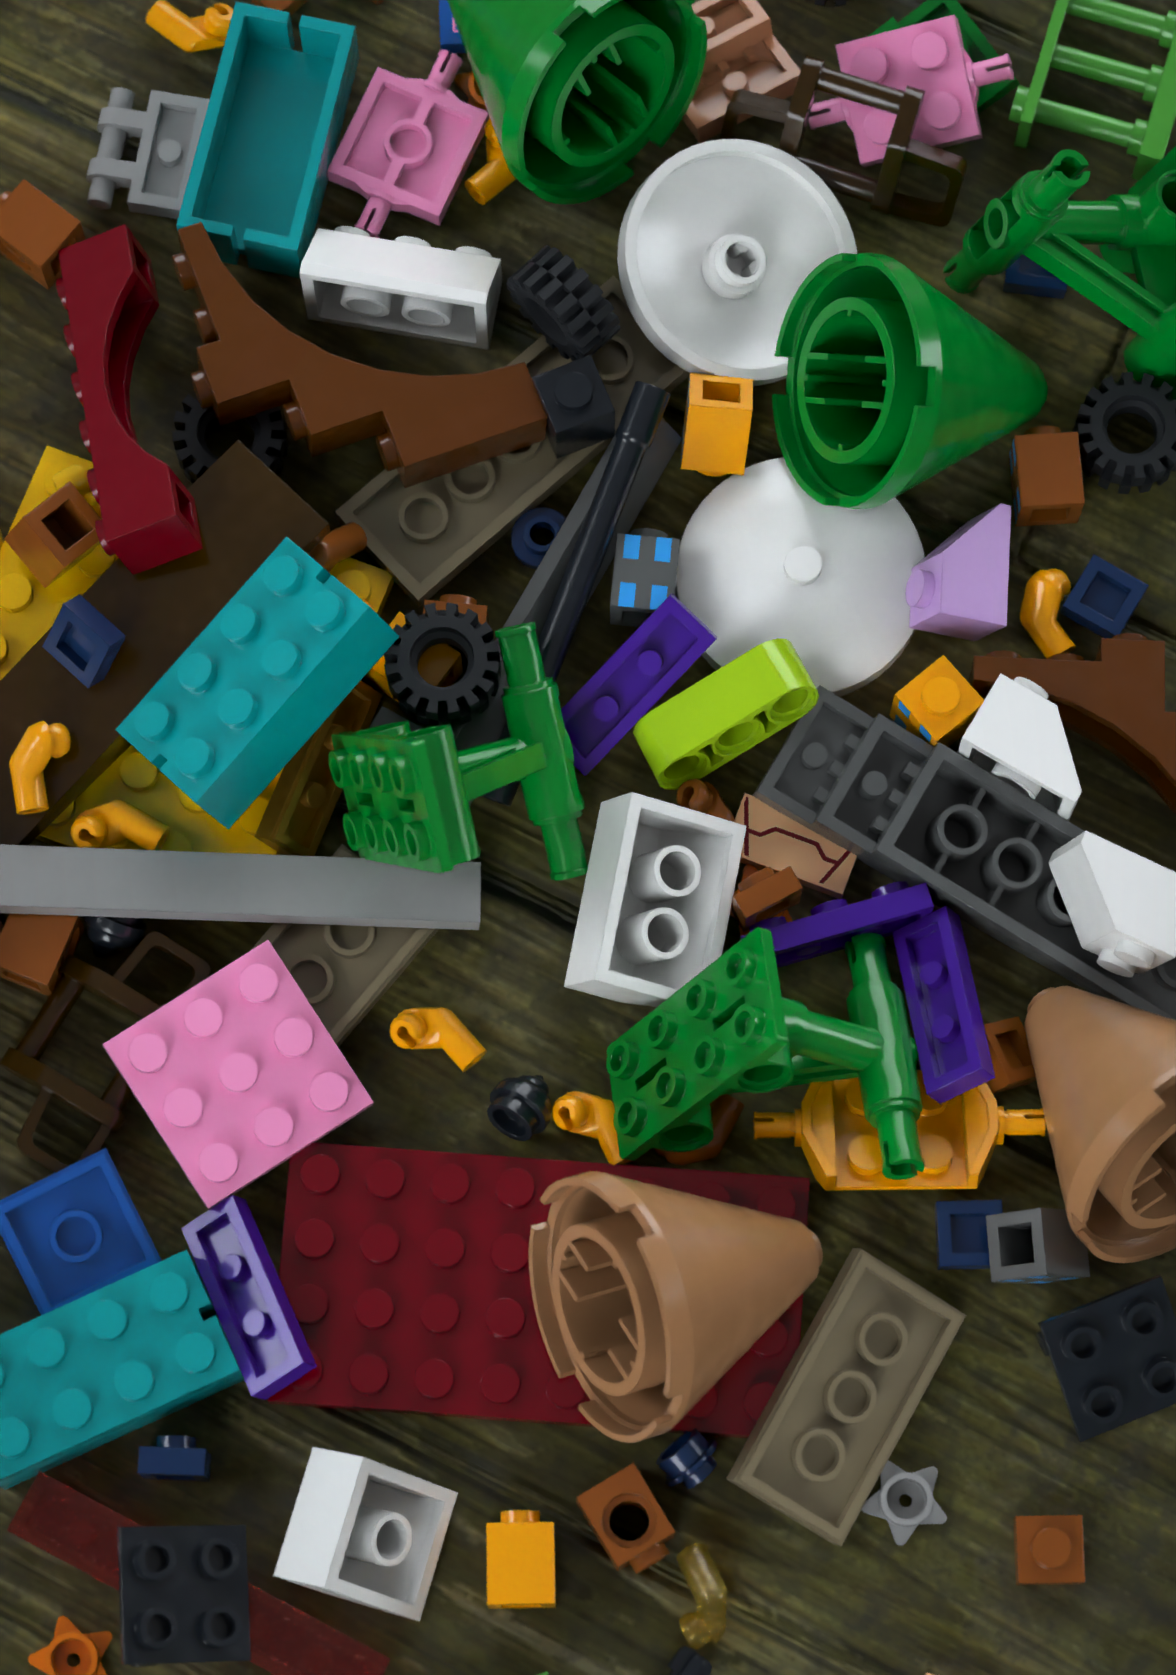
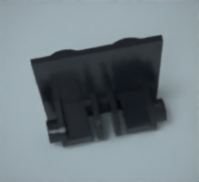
[1036,1274,1176,1442]
[117,1525,251,1667]

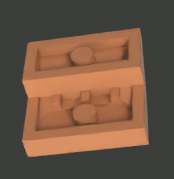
[682,0,801,143]

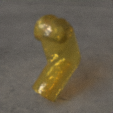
[676,1543,727,1649]

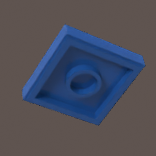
[0,1147,162,1315]

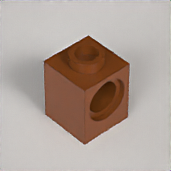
[0,179,86,290]
[0,914,85,996]
[576,1463,675,1574]

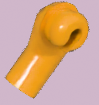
[146,0,233,53]
[465,118,516,205]
[1019,568,1076,659]
[9,721,71,815]
[70,800,171,850]
[389,1007,487,1072]
[551,1091,632,1166]

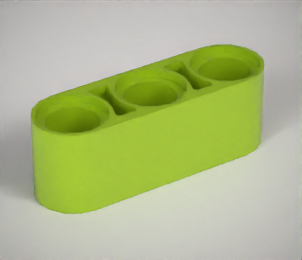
[633,638,819,790]

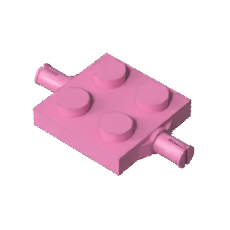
[808,15,1014,167]
[327,50,489,238]

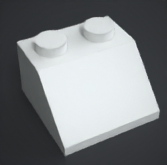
[957,673,1082,821]
[1048,831,1176,977]
[273,1447,458,1622]

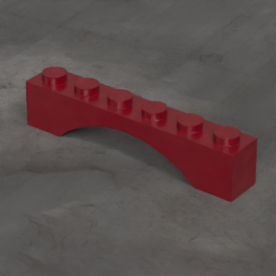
[56,224,203,575]

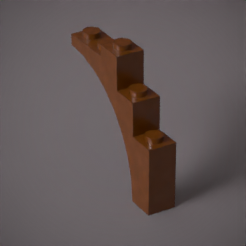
[172,222,547,488]
[968,633,1176,815]

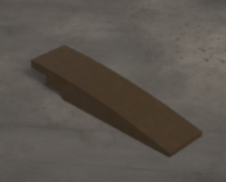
[0,440,330,845]

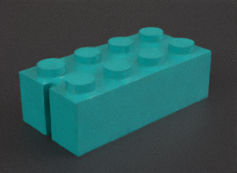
[176,1,360,278]
[115,536,399,830]
[0,1250,244,1490]

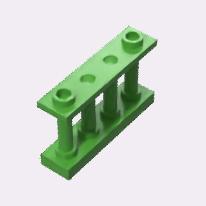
[1008,0,1176,180]

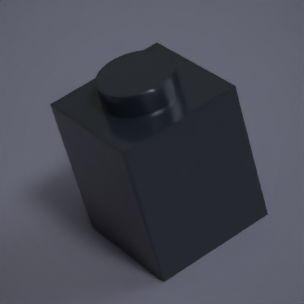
[532,355,615,459]

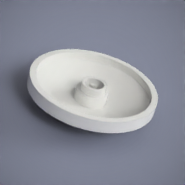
[617,139,857,386]
[676,457,925,697]

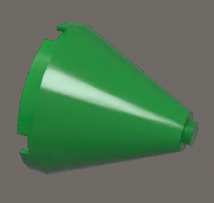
[447,0,707,205]
[772,253,1048,509]

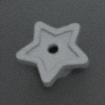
[862,1460,947,1546]

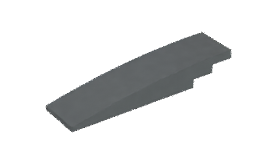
[752,685,1176,1020]

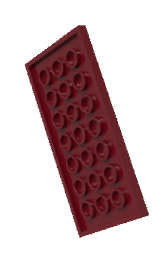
[268,1143,810,1438]

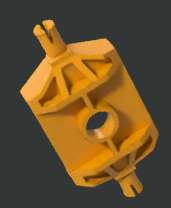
[753,1070,1045,1191]

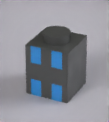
[610,528,680,627]
[986,1208,1090,1284]

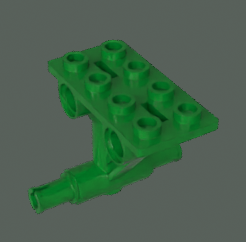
[943,146,1176,400]
[328,622,588,881]
[606,927,925,1180]

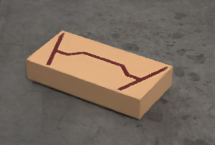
[734,793,857,899]

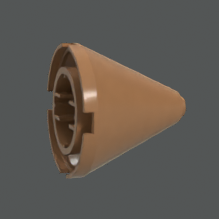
[1024,985,1176,1263]
[529,1171,823,1443]

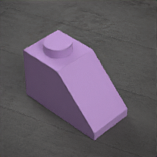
[906,503,1011,641]

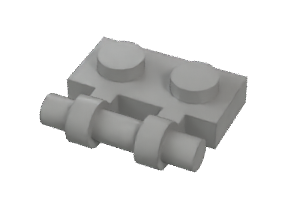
[86,87,210,219]

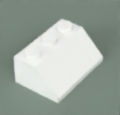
[299,226,502,350]
[564,792,747,1007]

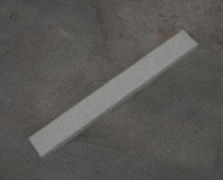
[0,844,481,930]

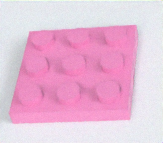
[103,940,374,1210]

